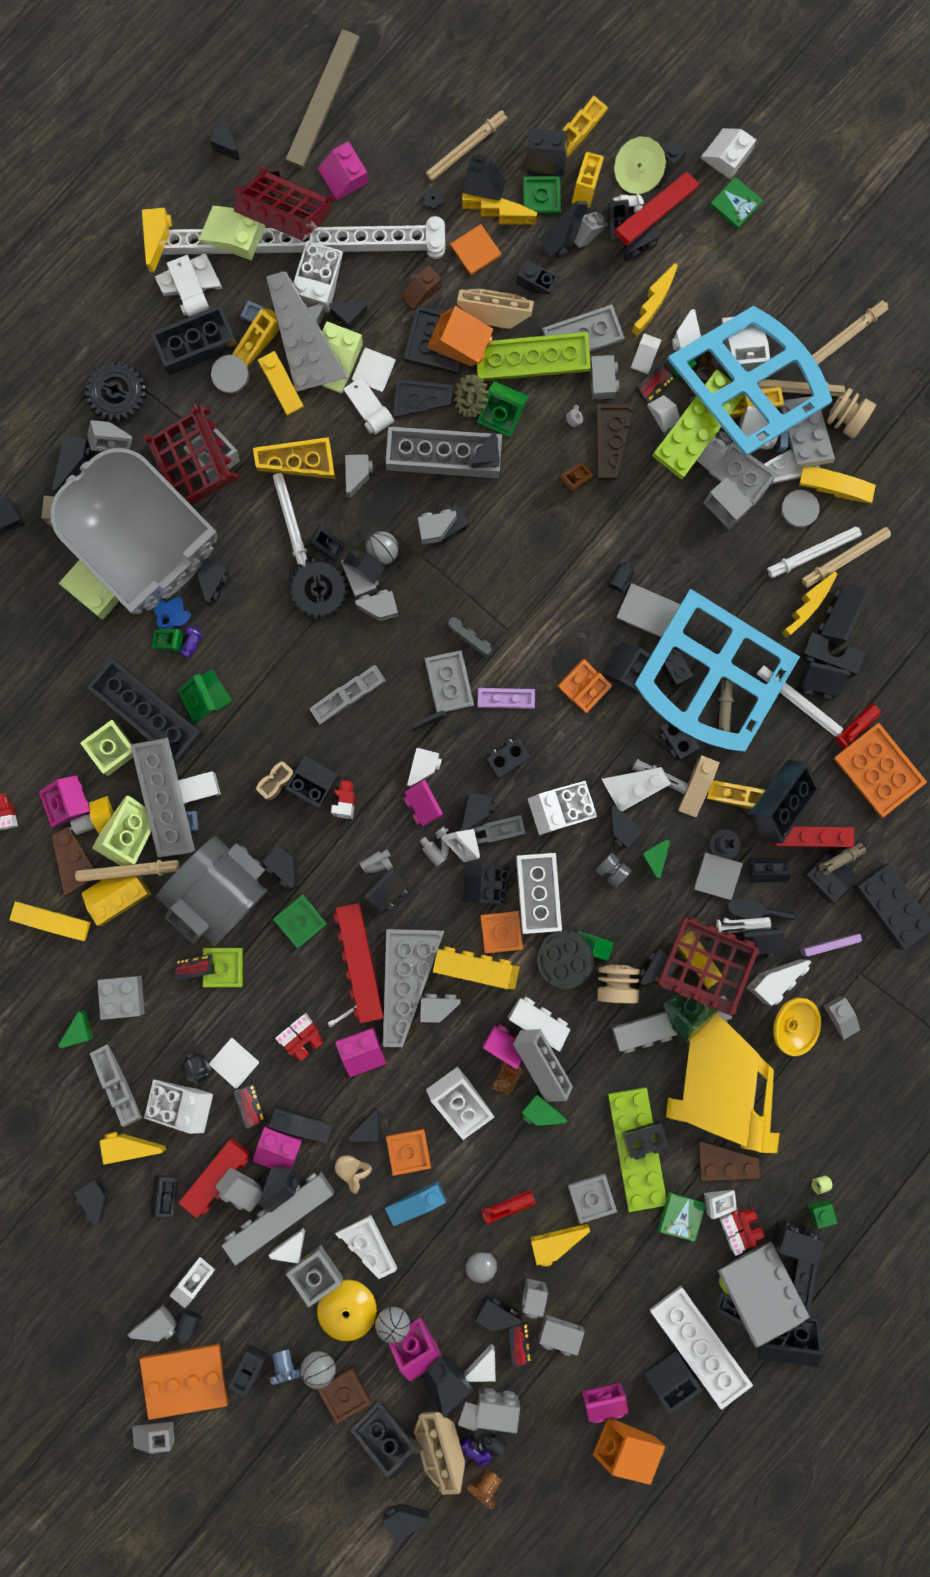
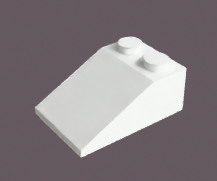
[426,1067,494,1140]

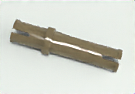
[718,680,734,732]
[819,843,866,875]

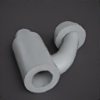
[419,826,449,867]
[359,850,393,874]

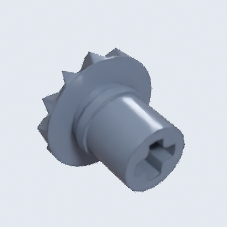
[270,1350,301,1385]

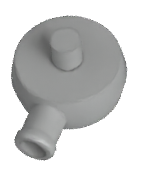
[566,405,583,427]

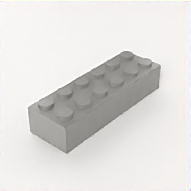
[386,427,502,478]

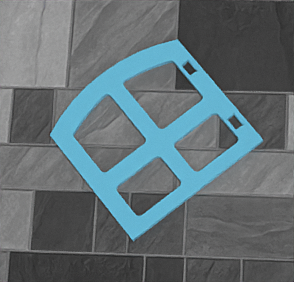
[667,306,832,456]
[634,589,799,752]

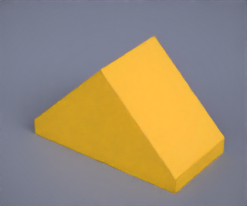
[89,796,114,834]

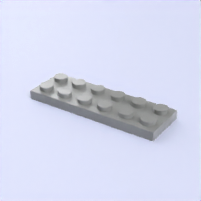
[131,738,195,857]

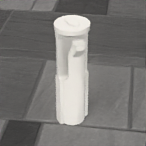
[716,917,771,934]

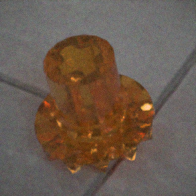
[467,1469,503,1509]

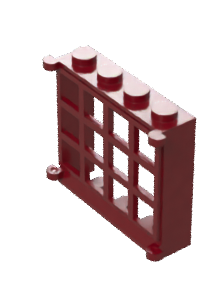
[233,166,334,241]
[143,404,240,506]
[655,917,759,1016]

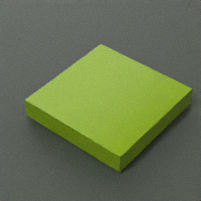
[203,948,243,987]

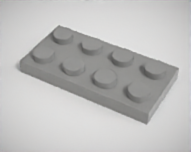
[780,396,835,468]

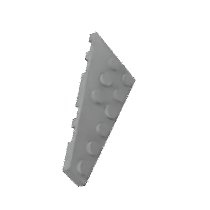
[266,271,350,392]
[383,929,444,1047]

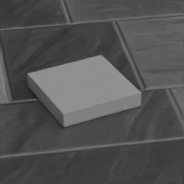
[694,852,743,900]
[568,1173,617,1224]

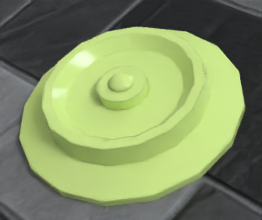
[614,137,666,194]

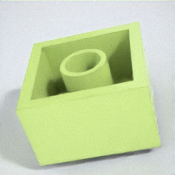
[81,720,133,776]

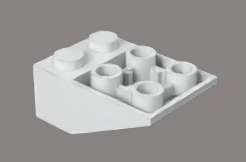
[293,241,343,312]
[722,317,770,371]
[528,781,597,835]
[746,959,811,1006]
[144,1080,213,1134]

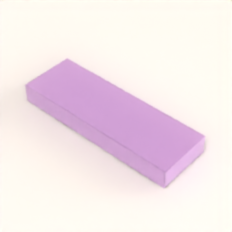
[477,688,535,709]
[800,934,862,956]

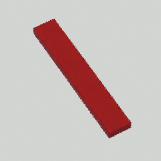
[614,172,700,246]

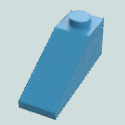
[385,1181,446,1226]

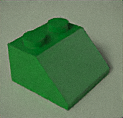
[477,381,529,438]

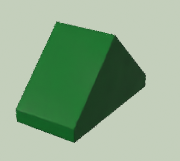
[151,629,184,653]
[201,669,233,711]
[641,840,670,879]
[577,930,614,961]
[58,1010,93,1048]

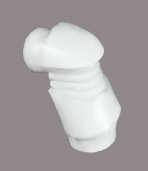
[613,194,644,213]

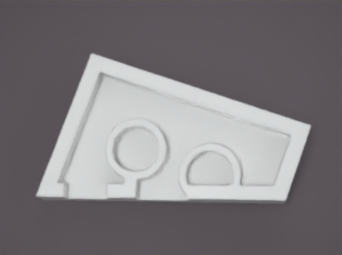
[155,254,222,296]
[764,449,820,484]
[602,767,671,811]
[335,1215,397,1279]

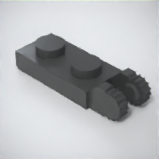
[448,617,492,658]
[469,815,526,844]

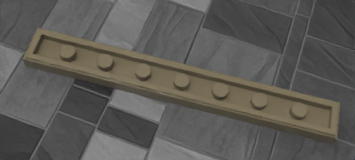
[286,29,360,169]

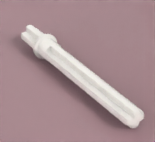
[273,473,307,570]
[767,527,861,578]
[757,665,843,737]

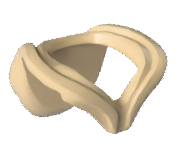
[335,1155,371,1194]

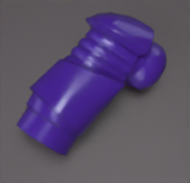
[179,626,202,659]
[460,1437,493,1466]

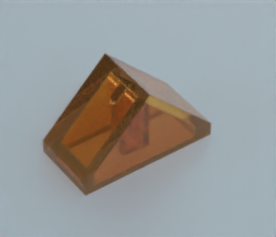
[491,1061,522,1096]

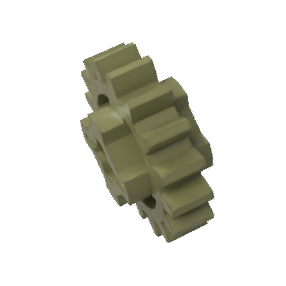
[454,375,489,417]

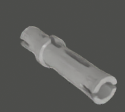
[632,759,689,794]

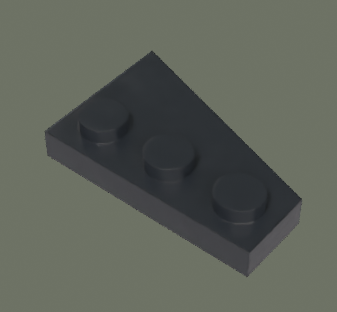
[393,379,453,418]

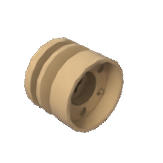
[826,388,876,439]
[597,965,640,1003]

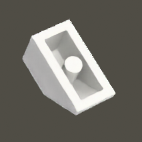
[672,309,701,351]
[407,748,442,787]
[170,1257,215,1308]

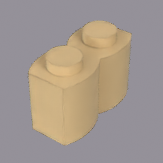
[256,762,294,800]

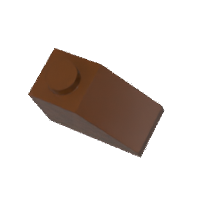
[401,265,441,311]

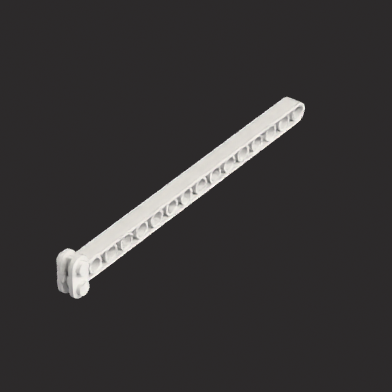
[161,216,445,259]

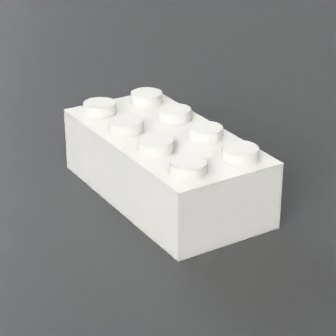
[516,853,562,934]

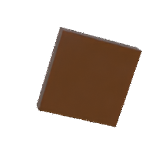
[317,1367,371,1424]

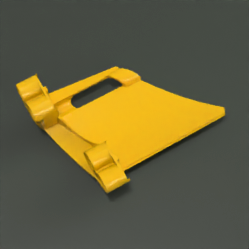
[666,1002,780,1153]

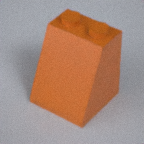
[427,306,493,366]
[593,1418,665,1485]

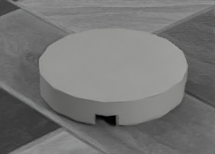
[211,355,249,394]
[781,490,819,528]

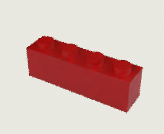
[772,827,854,848]
[179,1138,250,1218]

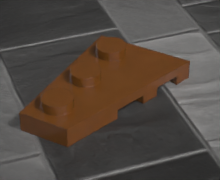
[52,826,95,896]
[698,1140,760,1181]

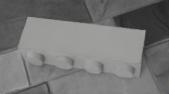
[513,1029,573,1102]

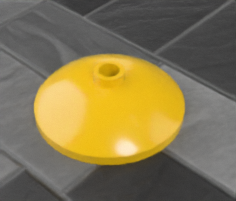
[773,998,821,1056]
[317,1280,377,1341]

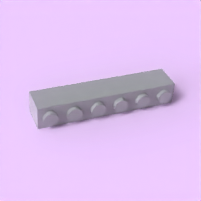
[611,995,732,1053]
[222,1172,334,1265]

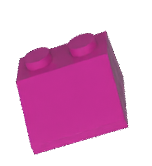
[318,141,368,201]
[39,776,90,827]
[403,780,443,827]
[482,1024,522,1069]
[335,1027,387,1077]
[252,1124,303,1169]
[389,1318,442,1381]
[582,1383,628,1423]

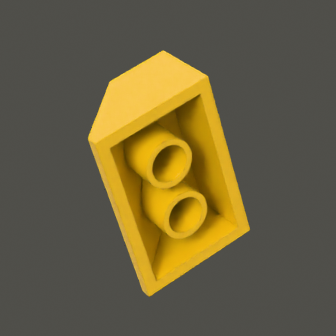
[82,875,152,926]

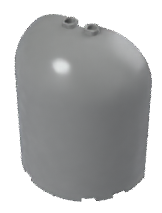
[51,448,217,614]

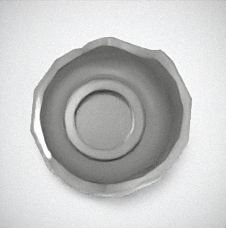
[466,1252,497,1283]

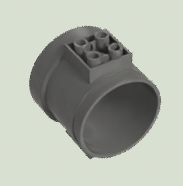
[156,836,268,946]

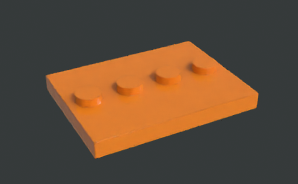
[833,723,927,818]
[140,1343,228,1420]

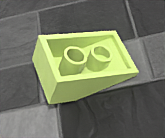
[199,206,265,260]
[320,322,363,394]
[59,560,119,620]
[93,795,151,866]

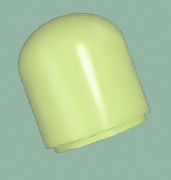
[812,1176,832,1194]

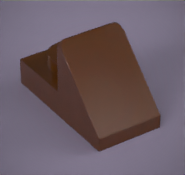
[559,462,594,495]

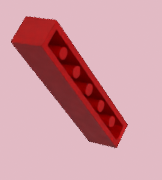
[334,903,384,1023]

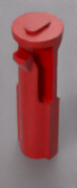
[835,703,881,749]
[482,1190,536,1225]

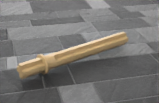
[426,111,507,181]
[811,300,889,365]
[757,379,845,397]
[802,527,891,588]
[75,860,179,882]

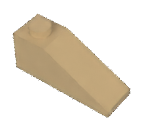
[678,756,720,818]

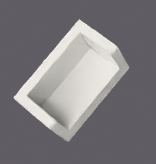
[178,771,221,805]

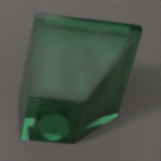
[664,983,718,1043]

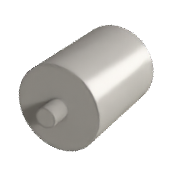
[69,813,95,835]

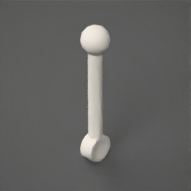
[328,1006,357,1027]

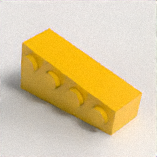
[253,437,335,479]
[433,946,520,989]

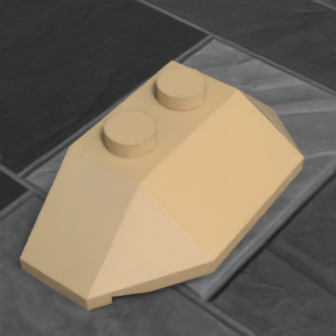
[457,289,534,329]
[414,1412,465,1494]

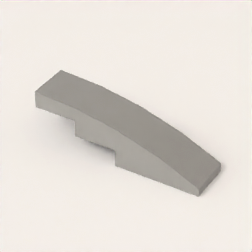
[309,665,386,724]
[90,1045,142,1127]

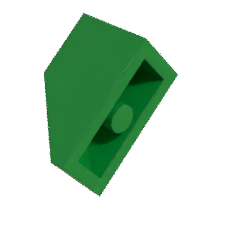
[521,1093,567,1126]

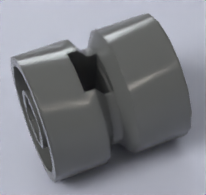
[595,852,632,888]

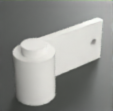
[167,255,210,317]
[343,376,394,435]

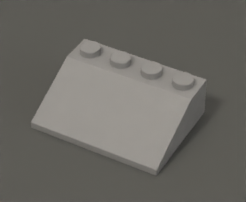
[718,1242,809,1347]

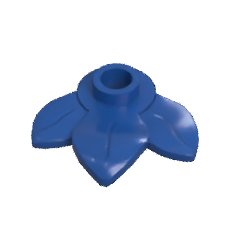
[154,597,191,629]

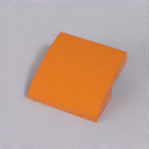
[557,659,612,713]

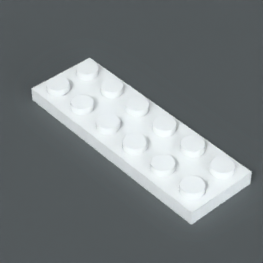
[649,1286,753,1410]

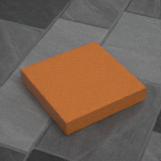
[450,224,502,276]
[480,911,523,954]
[386,1129,431,1176]

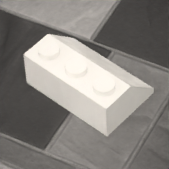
[508,996,570,1052]

